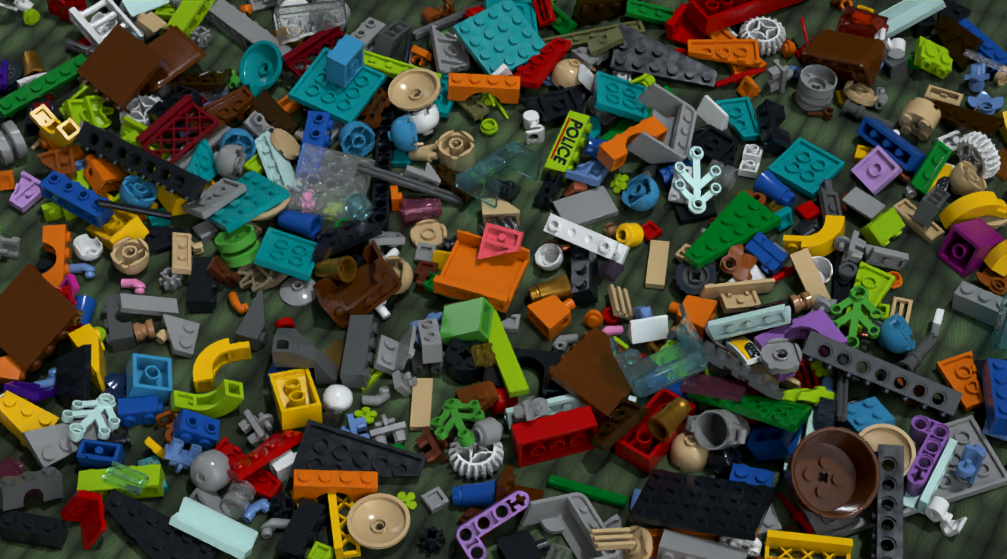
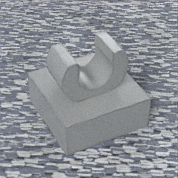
[392,370,418,398]

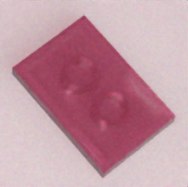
[680,372,750,402]

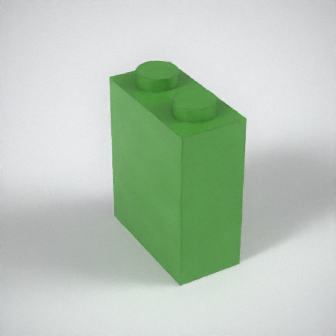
[440,297,494,347]

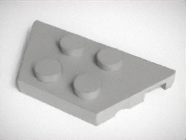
[429,24,470,75]

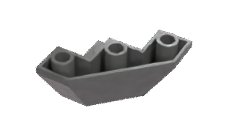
[272,328,337,384]

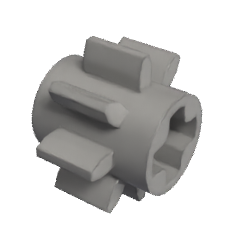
[190,26,212,48]
[159,267,183,291]

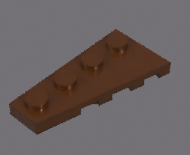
[184,85,255,140]

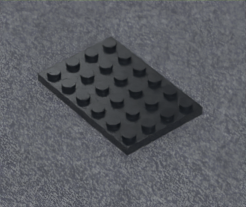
[629,469,775,541]

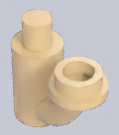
[409,140,439,162]

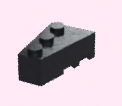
[146,84,204,134]

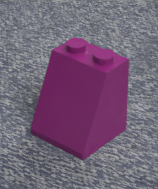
[937,218,1006,278]

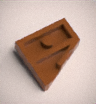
[37,146,78,178]
[456,381,499,422]

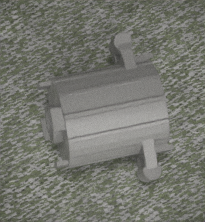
[685,409,750,450]

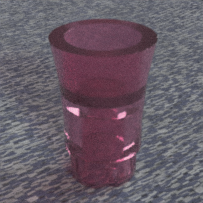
[400,198,442,224]

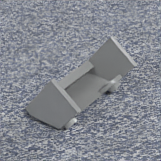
[626,83,697,164]
[520,492,620,559]

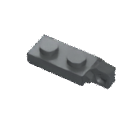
[818,179,842,223]

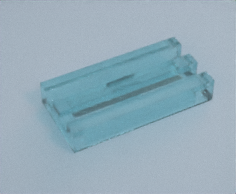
[102,461,149,495]

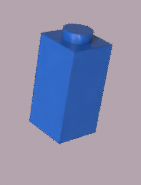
[117,394,165,427]

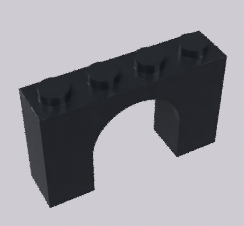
[483,346,567,399]

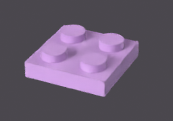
[851,145,903,195]

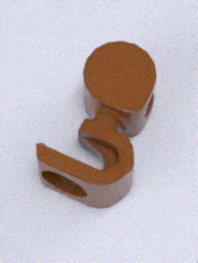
[421,0,455,24]
[156,410,185,445]

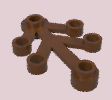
[356,88,391,129]

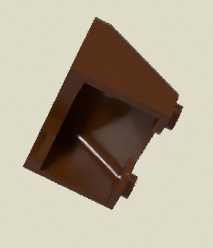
[140,24,207,96]
[801,28,887,86]
[313,240,401,328]

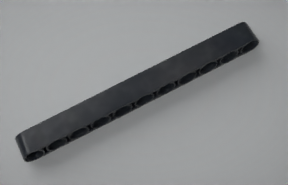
[371,77,396,232]

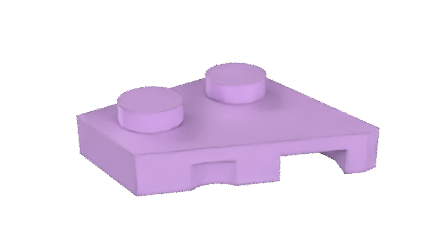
[9,171,43,213]

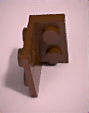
[495,465,544,514]

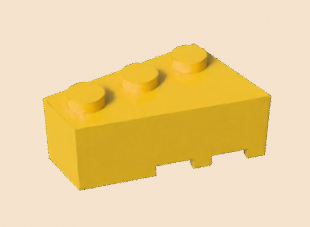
[0,390,60,456]

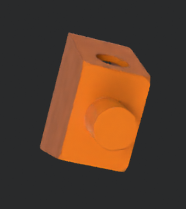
[83,154,129,194]
[527,295,576,341]
[668,295,718,339]

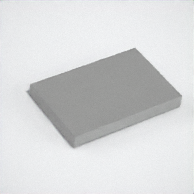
[182,177,247,220]
[552,185,618,227]

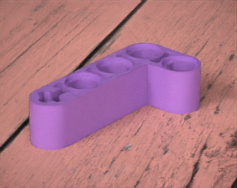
[905,415,950,496]
[455,490,530,559]

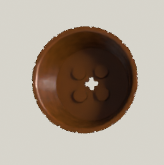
[787,426,880,519]

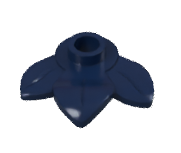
[101,371,126,401]

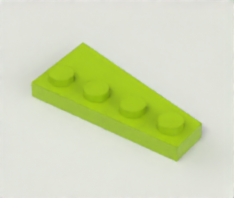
[844,261,896,333]

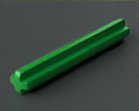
[548,474,628,508]

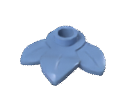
[968,91,1004,115]

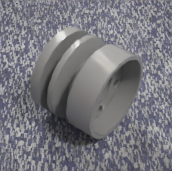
[794,64,838,112]

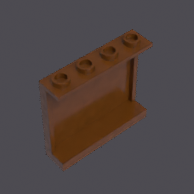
[76,23,171,114]
[0,264,85,372]
[545,326,652,426]

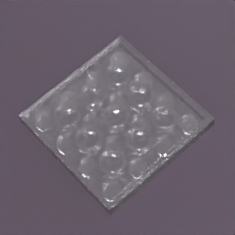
[286,143,375,222]

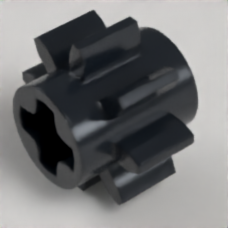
[269,492,295,519]
[419,526,446,554]

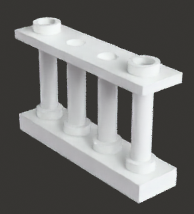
[69,0,145,47]
[543,213,630,265]

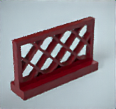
[282,22,345,79]
[135,94,219,164]

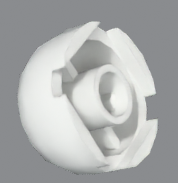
[403,103,440,136]

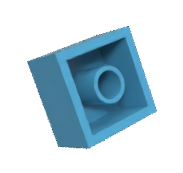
[325,34,365,89]
[126,353,173,404]
[839,396,895,434]

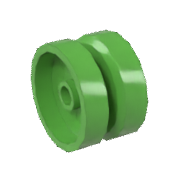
[214,224,261,268]

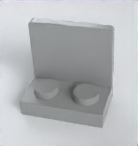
[373,325,417,376]

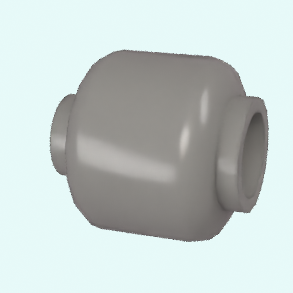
[471,417,503,447]

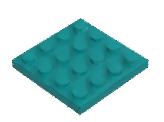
[452,0,546,75]
[288,47,386,124]
[206,171,291,234]

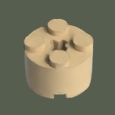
[898,97,941,141]
[438,130,475,172]

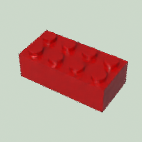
[615,386,696,474]
[511,405,598,468]

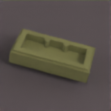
[587,26,625,57]
[455,95,489,121]

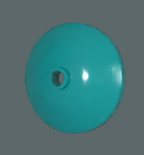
[239,40,283,90]

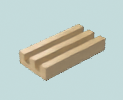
[924,84,964,106]
[607,284,634,320]
[889,296,913,323]
[589,527,636,551]

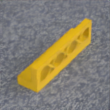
[327,492,361,559]
[764,529,853,559]

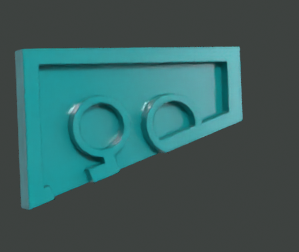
[714,97,761,142]
[183,138,218,182]

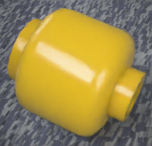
[616,223,644,247]

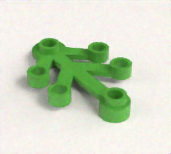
[830,285,882,350]
[430,398,486,447]

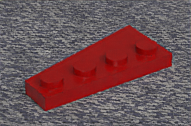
[508,37,572,89]
[227,428,303,481]
[214,436,283,502]

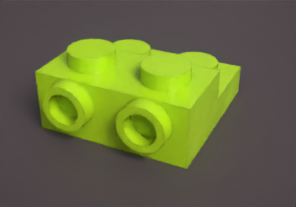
[913,36,953,79]

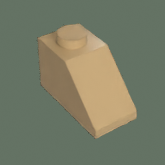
[134,12,167,41]
[481,197,520,227]

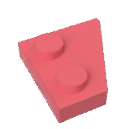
[477,222,524,259]

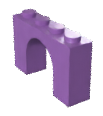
[753,309,848,382]

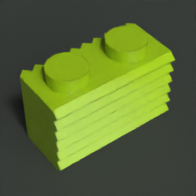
[860,207,906,247]

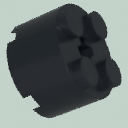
[445,339,485,385]

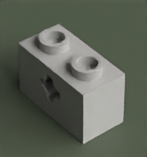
[417,318,442,364]

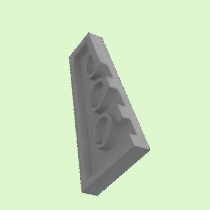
[22,414,114,469]

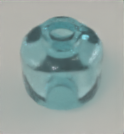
[345,193,373,220]

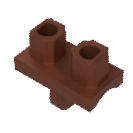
[416,426,452,465]

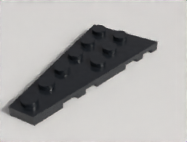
[610,22,717,90]
[289,419,426,479]
[104,489,220,559]

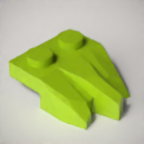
[64,95,114,129]
[782,386,834,405]

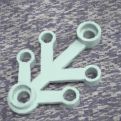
[673,146,721,214]
[61,393,120,442]

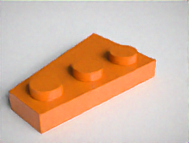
[935,351,984,412]

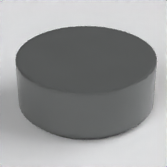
[838,262,858,281]

